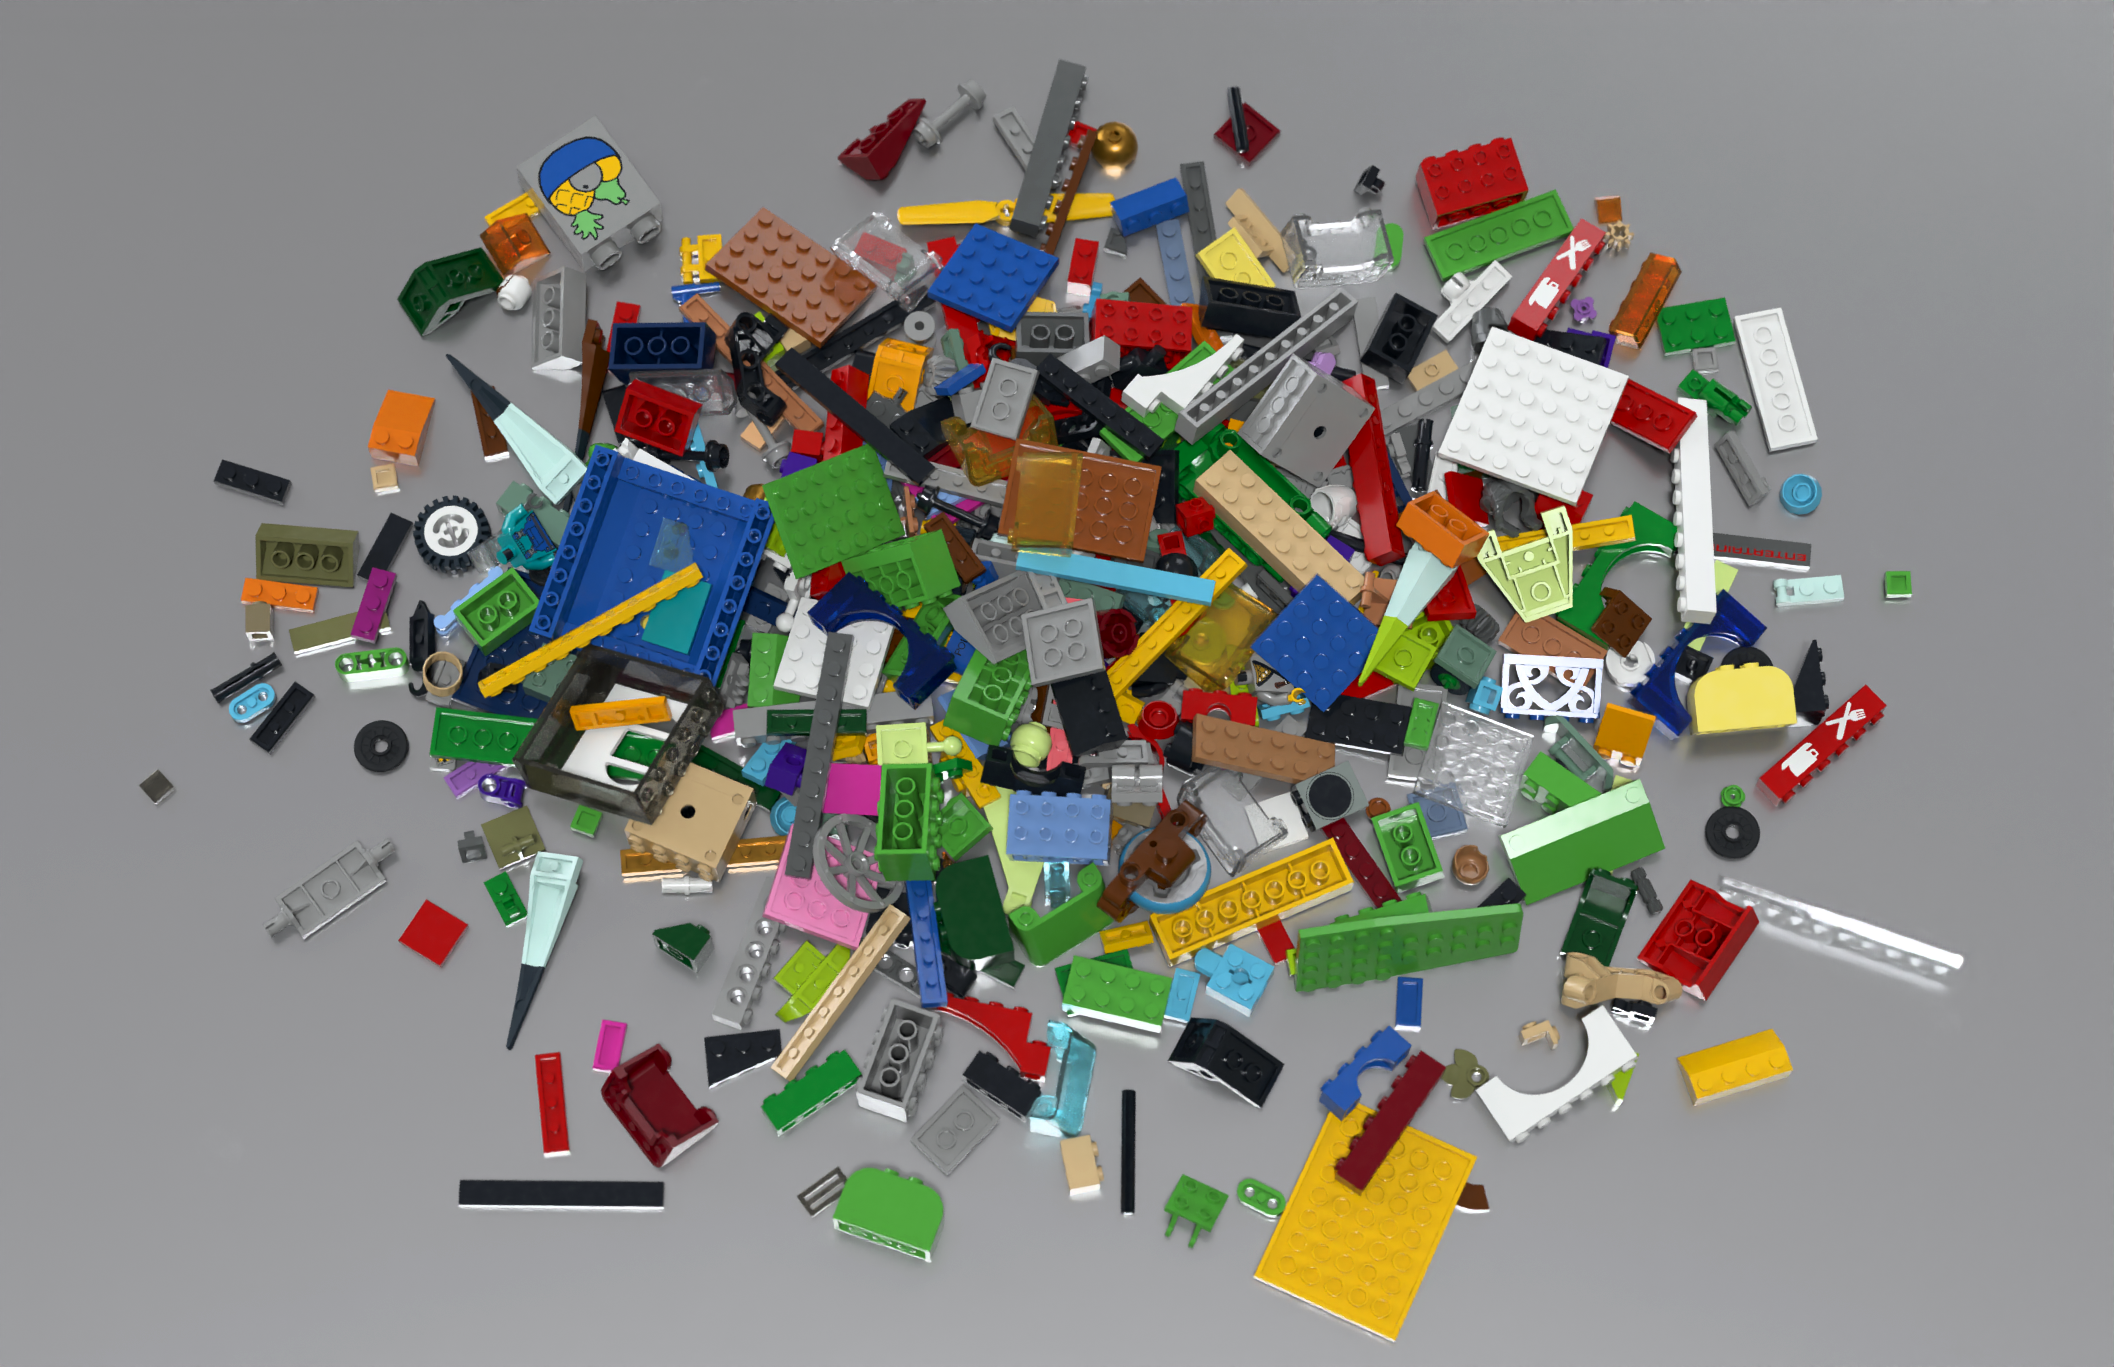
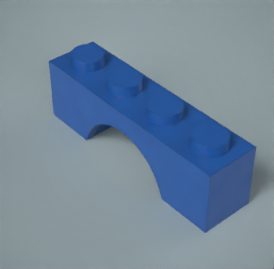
[1319,1026,1412,1121]

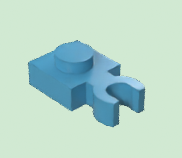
[1082,282,1103,321]

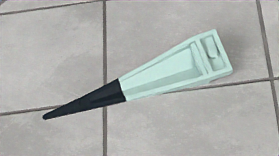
[446,354,588,505]
[506,851,584,1051]

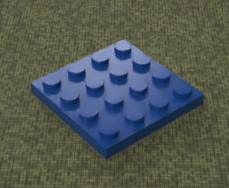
[927,223,1059,333]
[1250,573,1379,712]

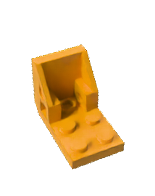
[867,337,934,412]

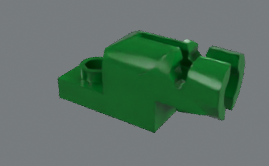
[1677,369,1752,426]

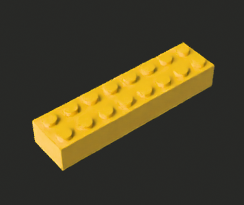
[1149,838,1354,967]

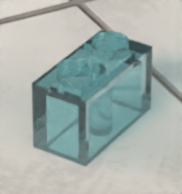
[1044,862,1070,908]

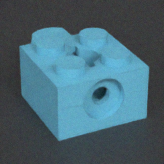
[1194,943,1275,1017]

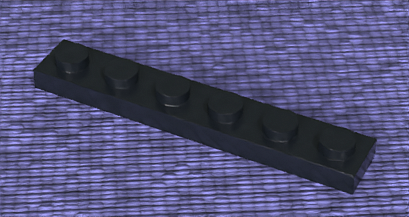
[1035,353,1164,461]

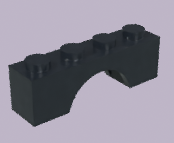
[980,744,1086,797]

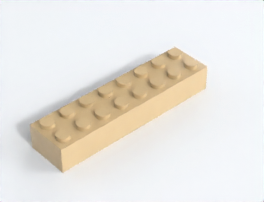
[1193,450,1365,605]

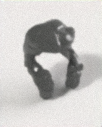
[1479,479,1543,538]

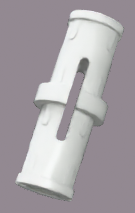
[662,875,713,895]

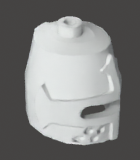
[1310,485,1358,529]

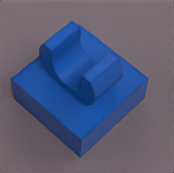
[971,561,999,590]

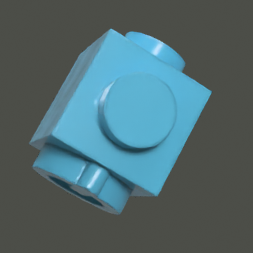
[1465,676,1504,715]

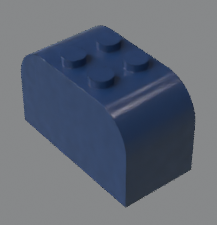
[608,322,717,388]

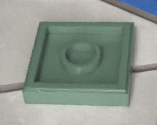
[1434,624,1497,689]

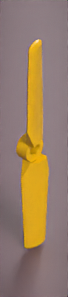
[897,193,1115,226]

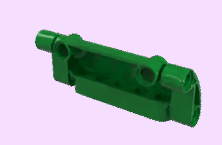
[1173,423,1333,583]

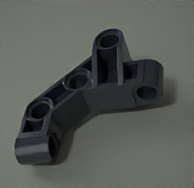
[724,312,789,426]

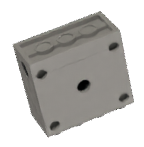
[1237,353,1375,488]

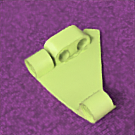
[983,786,1045,915]

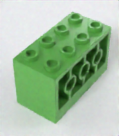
[841,529,961,615]
[943,649,1033,747]

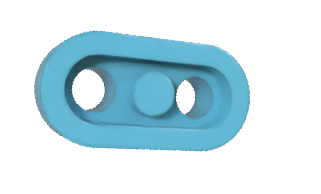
[229,683,276,723]

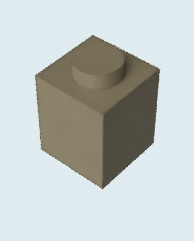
[245,601,274,641]

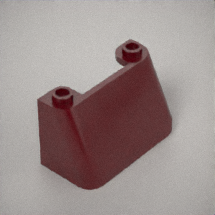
[601,1043,719,1168]

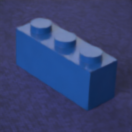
[1110,177,1189,237]

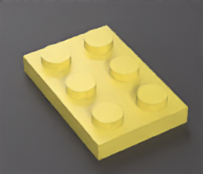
[1195,227,1276,288]

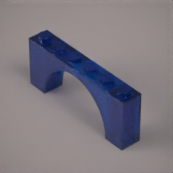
[807,572,957,710]
[1627,589,1767,740]

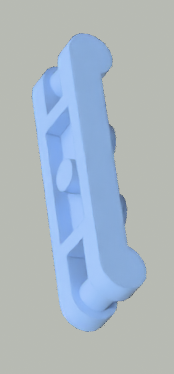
[434,566,503,637]

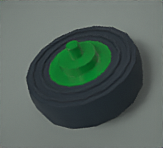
[1430,663,1472,695]

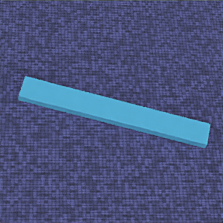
[1016,544,1216,606]

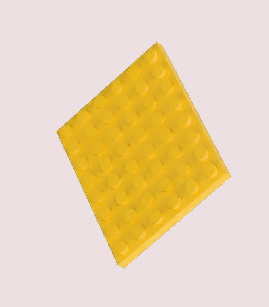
[1254,1103,1477,1342]

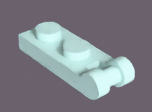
[1773,575,1844,607]

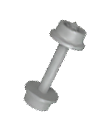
[913,80,986,148]
[733,392,791,469]

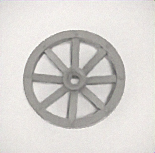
[813,813,905,913]

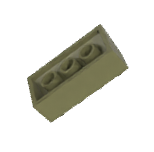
[255,523,359,587]

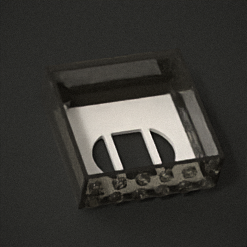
[512,644,724,826]

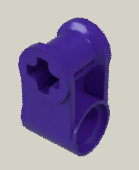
[478,774,528,809]

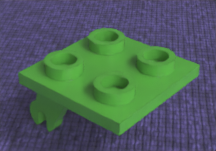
[1164,1174,1229,1249]

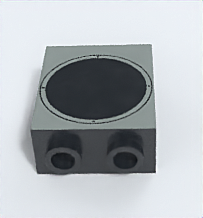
[1290,761,1369,833]

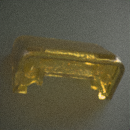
[940,393,1058,487]
[1007,452,1083,558]
[1164,583,1278,693]

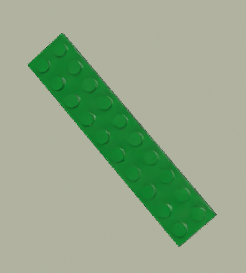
[429,707,674,782]

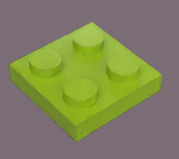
[1374,631,1437,692]

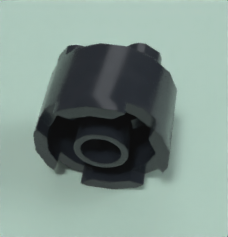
[1163,721,1205,778]

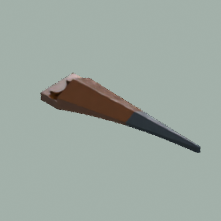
[563,319,610,513]

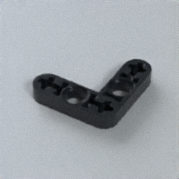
[1040,376,1112,446]

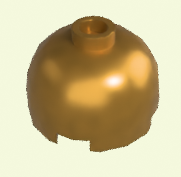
[1091,121,1138,171]

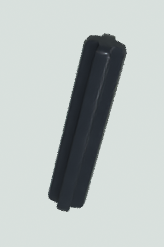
[1227,86,1249,153]

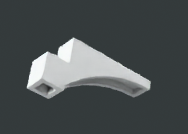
[1121,334,1244,418]

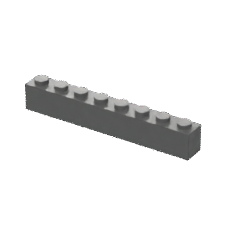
[1009,59,1088,238]

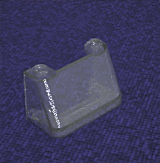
[830,212,944,314]
[1177,766,1288,877]

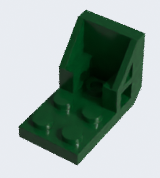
[397,247,504,336]

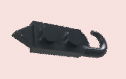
[408,600,435,697]

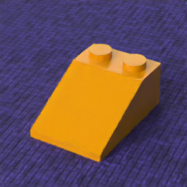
[1593,703,1656,766]

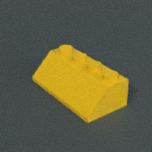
[1677,1029,1793,1106]

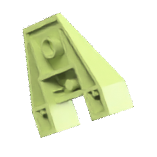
[1477,505,1573,623]

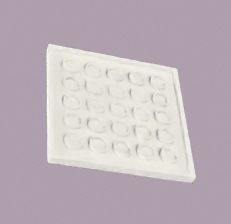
[1438,327,1629,506]

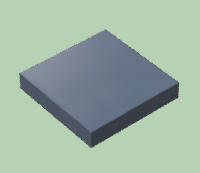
[1406,783,1468,840]

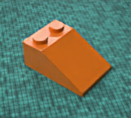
[368,390,436,466]

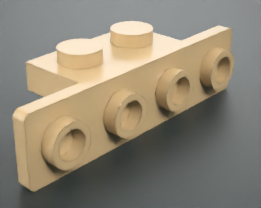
[1226,188,1300,273]

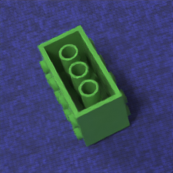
[874,763,944,881]

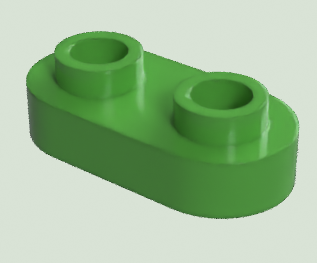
[1237,1179,1286,1217]

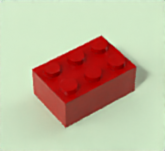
[614,379,703,457]

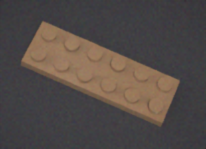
[1192,714,1335,784]

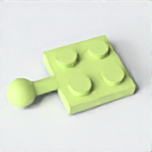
[876,722,962,765]

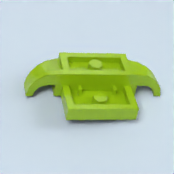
[773,941,850,1023]

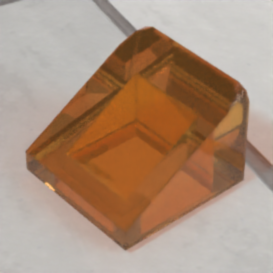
[1594,195,1622,224]

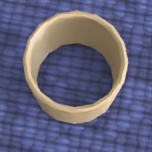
[423,651,463,697]

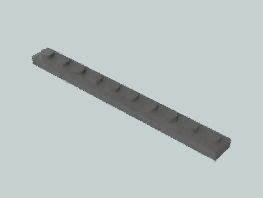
[785,632,854,880]

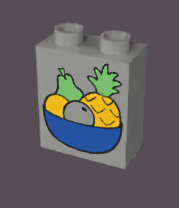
[516,115,663,272]

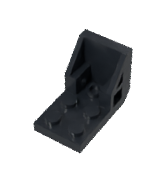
[1168,1017,1285,1108]

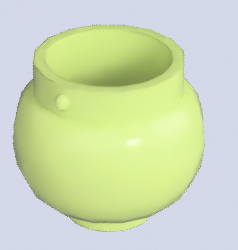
[1010,722,1052,768]

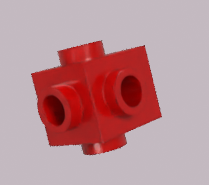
[1176,497,1216,537]

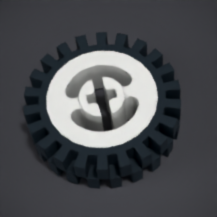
[413,495,492,574]

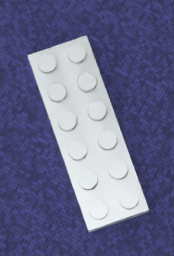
[1733,307,1818,452]

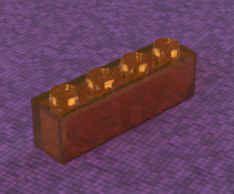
[1608,252,1682,350]

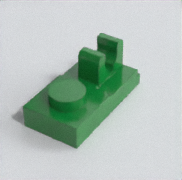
[483,871,527,927]

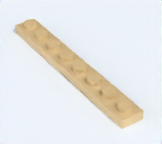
[770,904,911,1081]

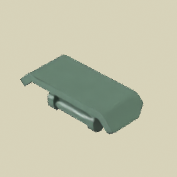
[1543,715,1613,794]

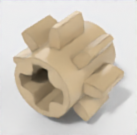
[1604,220,1634,252]

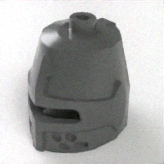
[1470,307,1509,354]

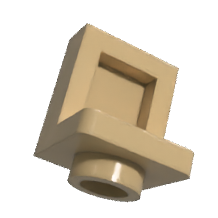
[1518,1020,1560,1050]

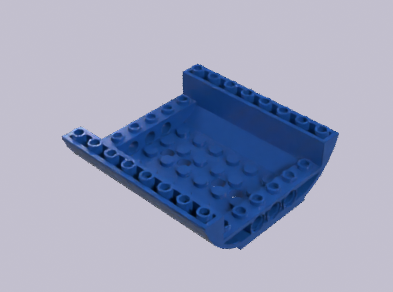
[529,445,774,693]

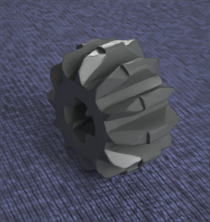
[1459,604,1500,644]

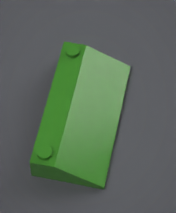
[1498,779,1665,905]

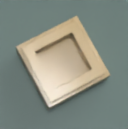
[370,463,399,493]

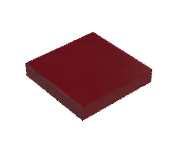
[1214,102,1281,166]

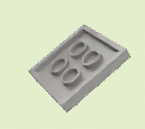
[1021,598,1106,688]

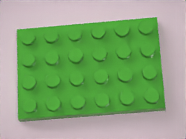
[762,444,905,579]

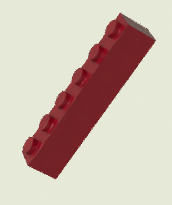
[1334,1051,1446,1196]

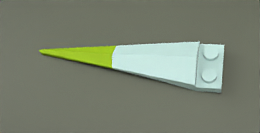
[1358,541,1459,687]

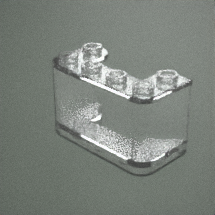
[1280,208,1394,289]

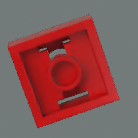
[966,333,1012,384]

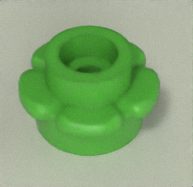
[1721,785,1745,807]

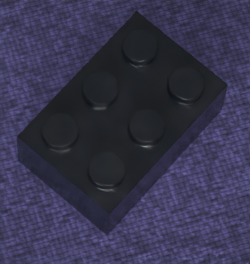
[1360,293,1438,384]

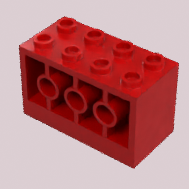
[1089,298,1192,371]

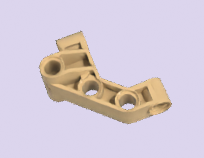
[1561,952,1683,1009]

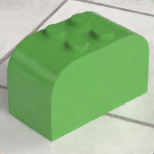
[832,1168,944,1262]

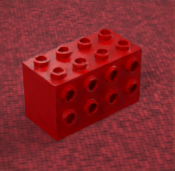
[1415,137,1529,230]

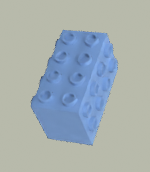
[1006,790,1113,866]

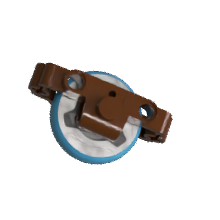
[1097,800,1211,923]

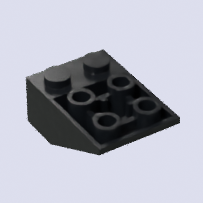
[1789,639,1829,727]

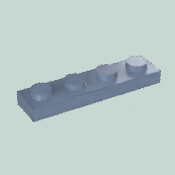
[1155,219,1195,306]

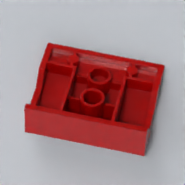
[1637,880,1759,1001]

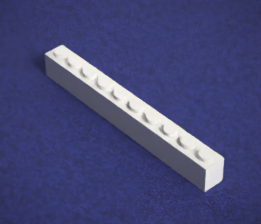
[1671,397,1717,624]

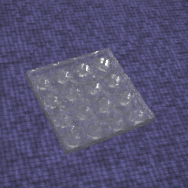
[1412,702,1535,828]

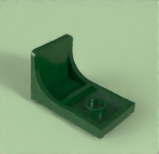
[1560,868,1639,967]

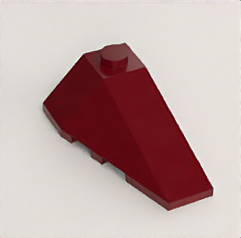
[837,98,926,180]

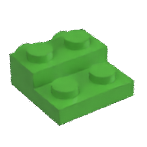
[938,792,993,861]

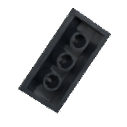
[1198,276,1301,338]
[1050,668,1127,758]

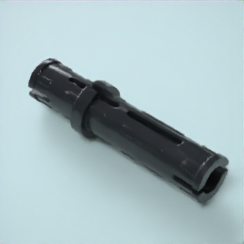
[1411,419,1434,492]
[210,652,282,703]

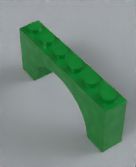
[1555,501,1677,651]

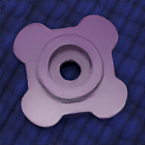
[1570,297,1597,321]

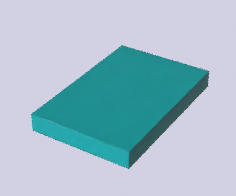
[641,570,713,655]

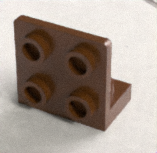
[1591,587,1652,658]

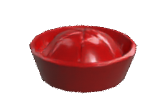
[1137,700,1180,740]

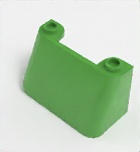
[1008,862,1114,967]

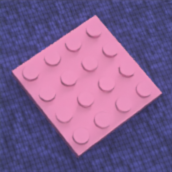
[762,823,881,951]

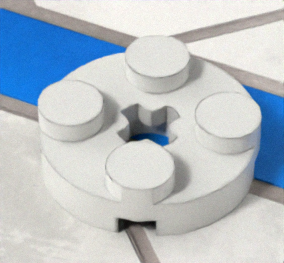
[1605,641,1655,687]

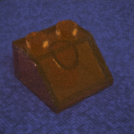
[479,213,551,276]

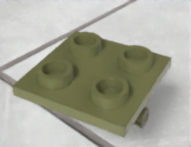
[481,806,546,870]

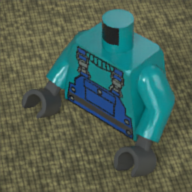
[496,493,557,570]

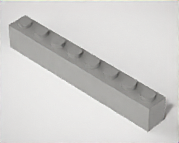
[733,688,935,748]

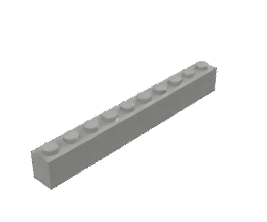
[1174,287,1358,445]

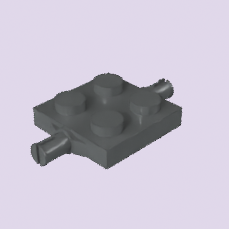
[866,387,908,429]

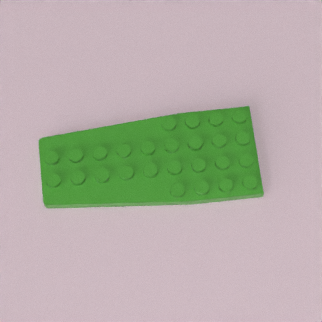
[1294,903,1523,992]

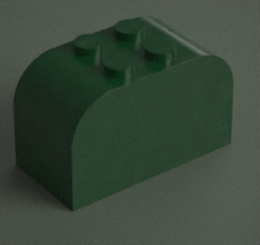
[933,855,1014,971]

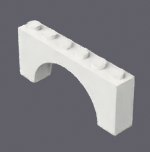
[1476,1005,1639,1143]

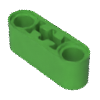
[335,647,410,682]

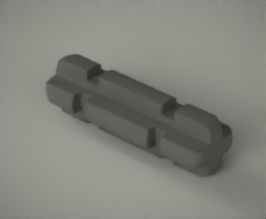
[1631,867,1663,915]

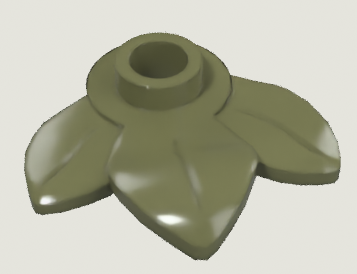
[1441,1049,1489,1099]

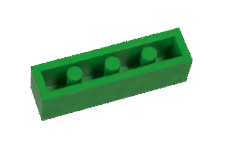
[761,1050,862,1136]

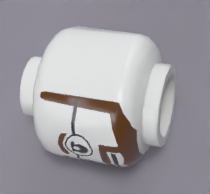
[496,275,532,310]

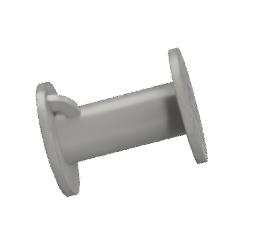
[904,311,937,348]

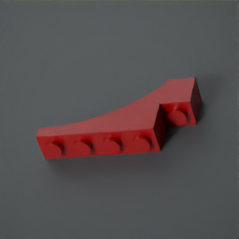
[932,992,1051,1082]

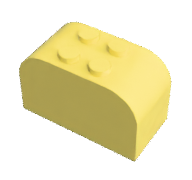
[1687,662,1797,735]

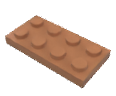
[1497,612,1608,693]

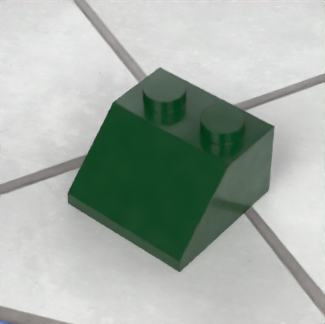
[652,923,714,973]

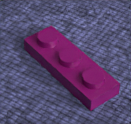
[350,567,397,644]

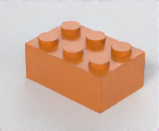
[1396,491,1490,569]

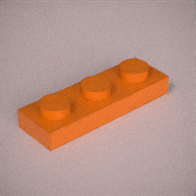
[241,578,319,613]

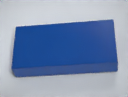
[934,364,986,396]
[1395,977,1423,1029]

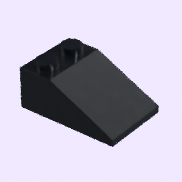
[890,396,978,460]

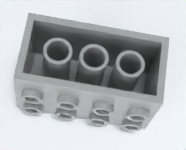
[855,998,944,1123]

